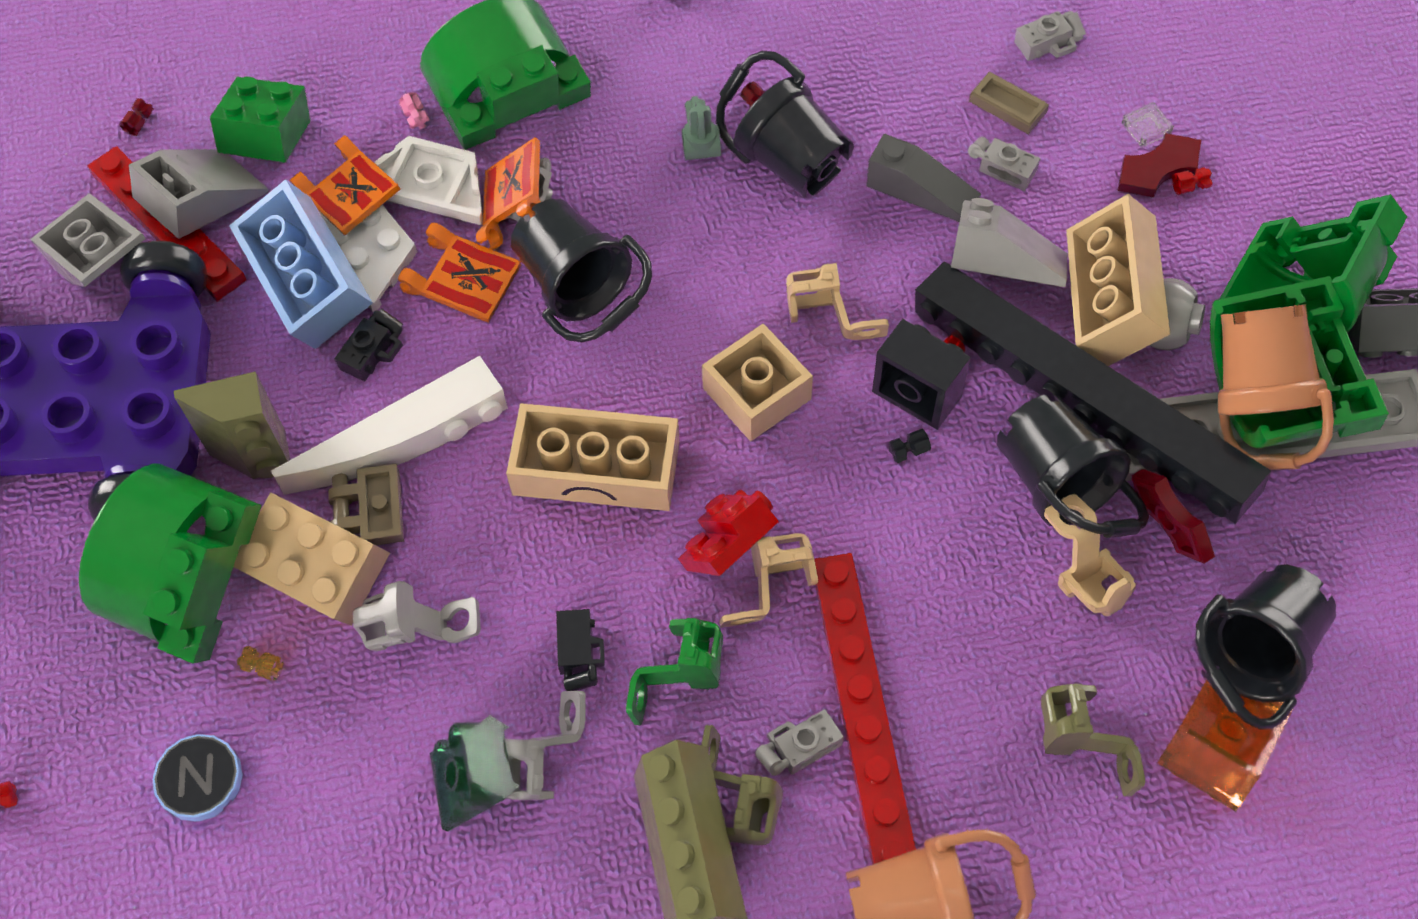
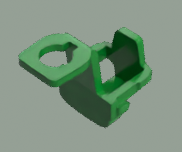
[626,618,723,725]

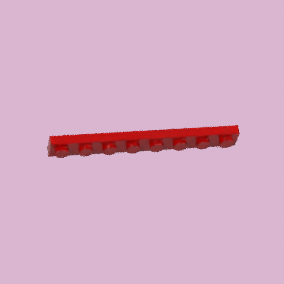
[814,553,916,864]

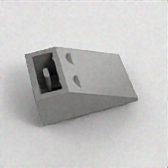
[129,149,268,239]

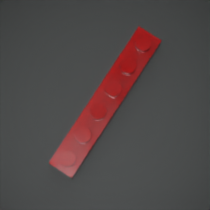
[87,146,247,302]

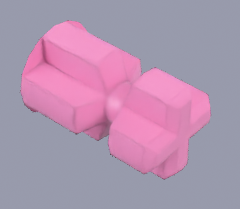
[399,92,430,130]

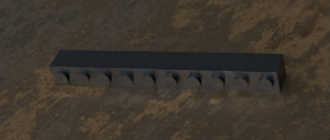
[915,261,1271,524]

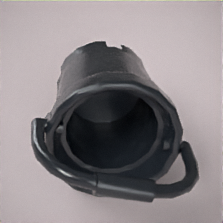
[716,50,854,198]
[511,199,652,343]
[997,395,1149,538]
[1195,564,1336,730]

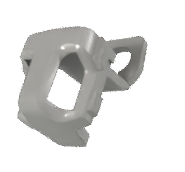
[353,581,481,651]
[493,691,586,800]

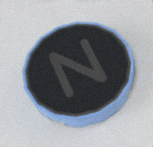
[152,734,243,822]

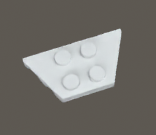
[374,136,483,225]
[319,205,417,312]

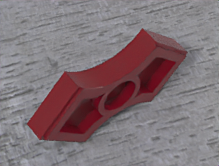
[1117,133,1202,198]
[1131,469,1215,564]

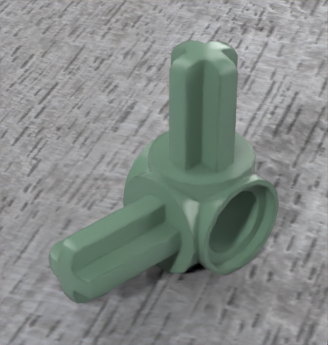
[682,96,721,161]

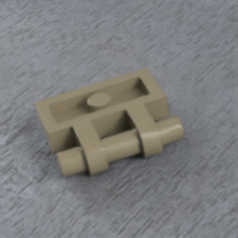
[328,464,404,545]

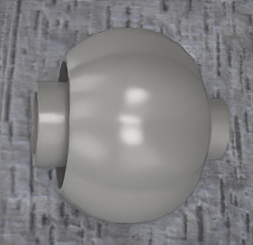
[1150,278,1205,351]

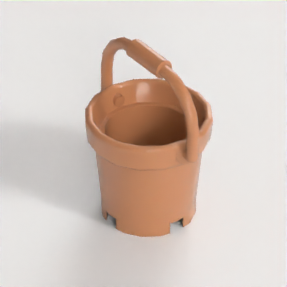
[1218,304,1334,470]
[846,829,1036,919]

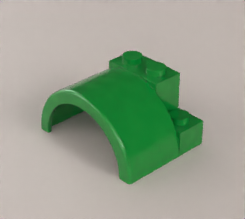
[420,0,591,150]
[1219,194,1407,333]
[1210,276,1389,449]
[79,463,262,664]

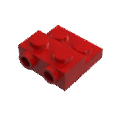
[677,490,779,576]

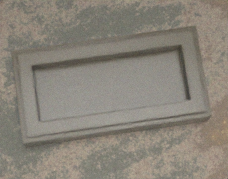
[969,71,1049,134]

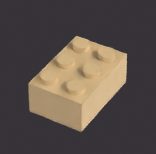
[234,492,390,626]

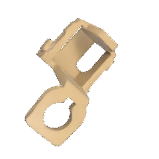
[786,263,889,340]
[1044,494,1136,617]
[719,533,818,628]

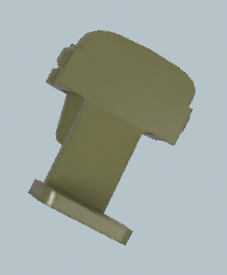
[1041,684,1145,797]
[701,725,784,846]

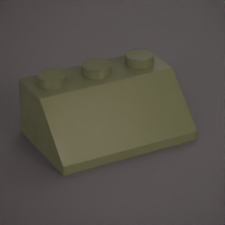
[174,371,290,479]

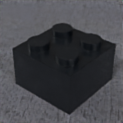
[872,319,971,430]

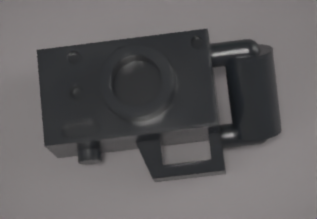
[334,308,403,382]
[556,609,605,691]

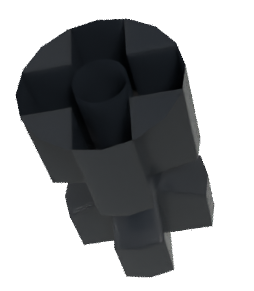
[888,429,931,463]

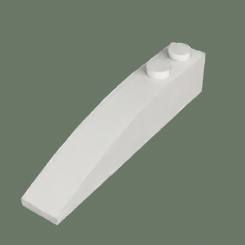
[271,356,508,495]

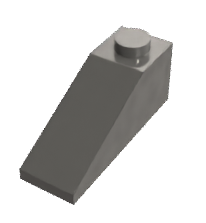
[866,134,981,222]

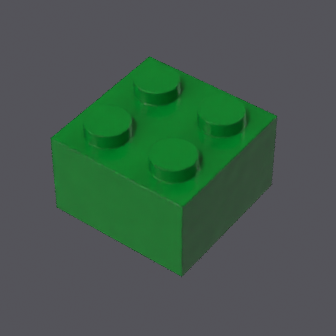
[210,76,310,163]

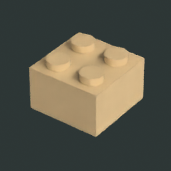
[702,323,813,441]

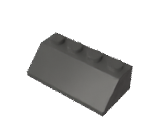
[1347,288,1418,358]

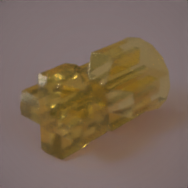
[237,646,284,681]

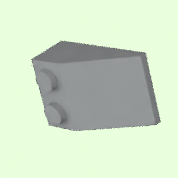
[30,193,146,287]
[951,198,1068,287]

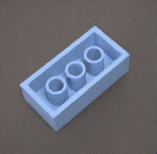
[229,180,373,349]

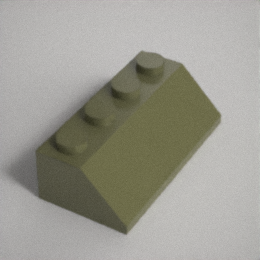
[634,739,748,919]

